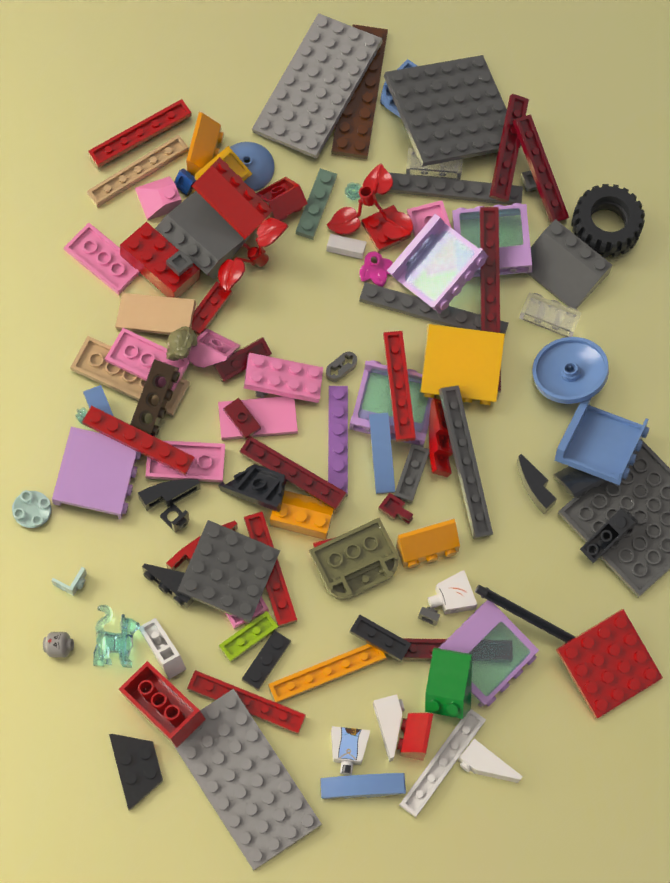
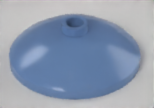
[230,142,274,191]

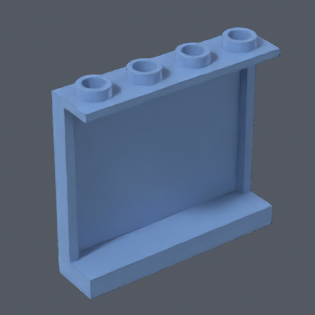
[554,398,650,485]

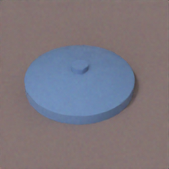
[532,337,609,404]

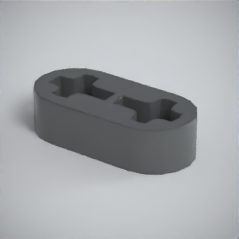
[326,351,357,382]

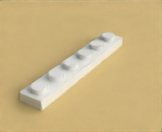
[399,709,486,818]

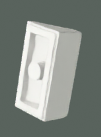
[327,234,367,259]

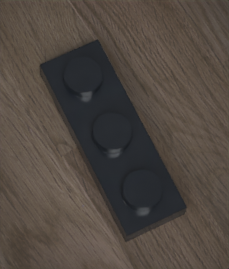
[350,615,411,662]
[242,630,291,691]

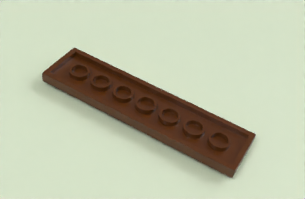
[331,24,388,159]

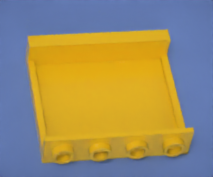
[419,324,505,405]

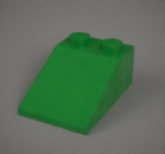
[425,648,473,719]

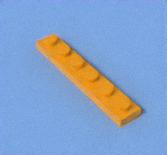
[268,644,386,703]

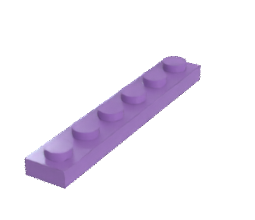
[328,386,348,497]

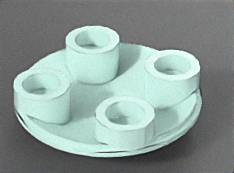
[12,490,51,528]

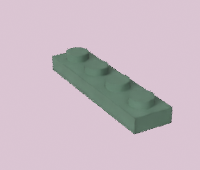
[296,168,337,240]

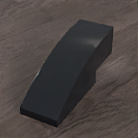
[517,454,557,514]
[138,479,201,511]

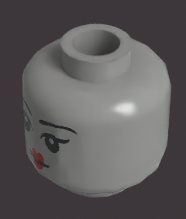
[43,632,74,658]

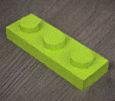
[219,611,279,663]

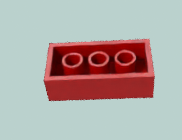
[120,222,200,298]
[119,661,206,748]

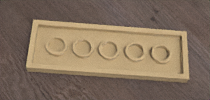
[70,336,190,416]

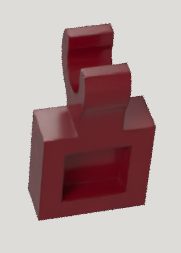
[378,492,413,524]

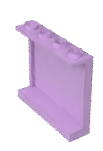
[52,427,141,519]

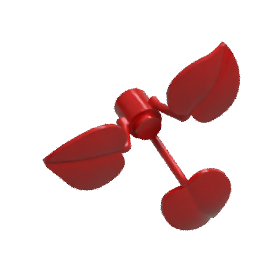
[327,163,413,240]
[218,218,289,292]

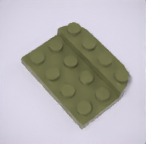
[309,518,399,599]

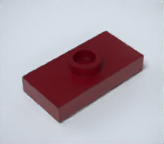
[223,398,261,440]

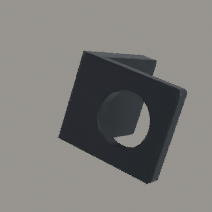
[160,503,189,532]

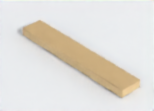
[87,135,189,208]

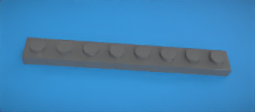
[388,172,523,205]
[359,282,508,334]
[439,385,493,539]

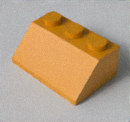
[186,112,224,177]
[270,490,334,540]
[396,519,460,568]

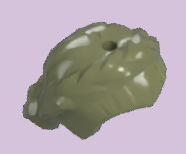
[166,326,197,361]

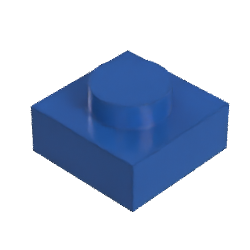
[174,168,196,195]

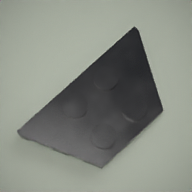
[218,464,287,512]
[109,734,163,810]

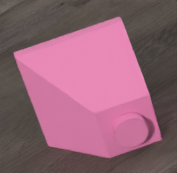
[135,176,182,221]
[187,329,240,368]

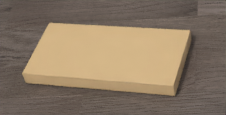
[115,293,196,335]

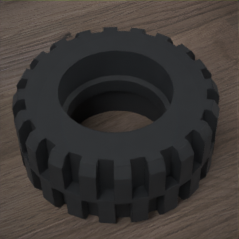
[571,184,645,258]

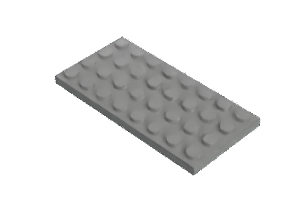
[252,13,383,159]
[174,689,322,870]

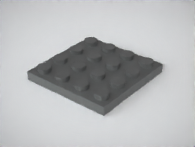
[177,520,280,623]

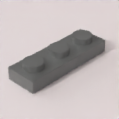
[394,444,430,503]

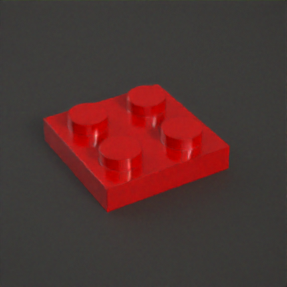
[361,205,411,253]

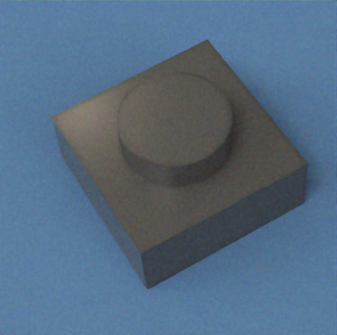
[520,171,537,192]
[166,250,193,276]
[418,607,440,626]

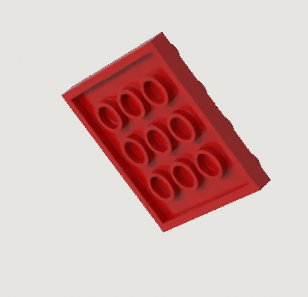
[556,609,663,718]

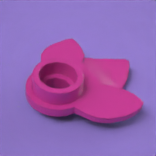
[359,251,393,287]

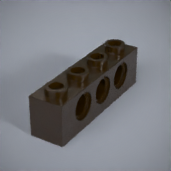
[130,359,180,437]

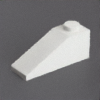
[138,618,186,679]
[373,694,405,762]
[458,738,523,783]

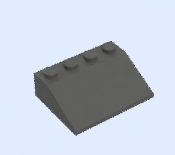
[155,191,250,279]
[527,219,612,312]

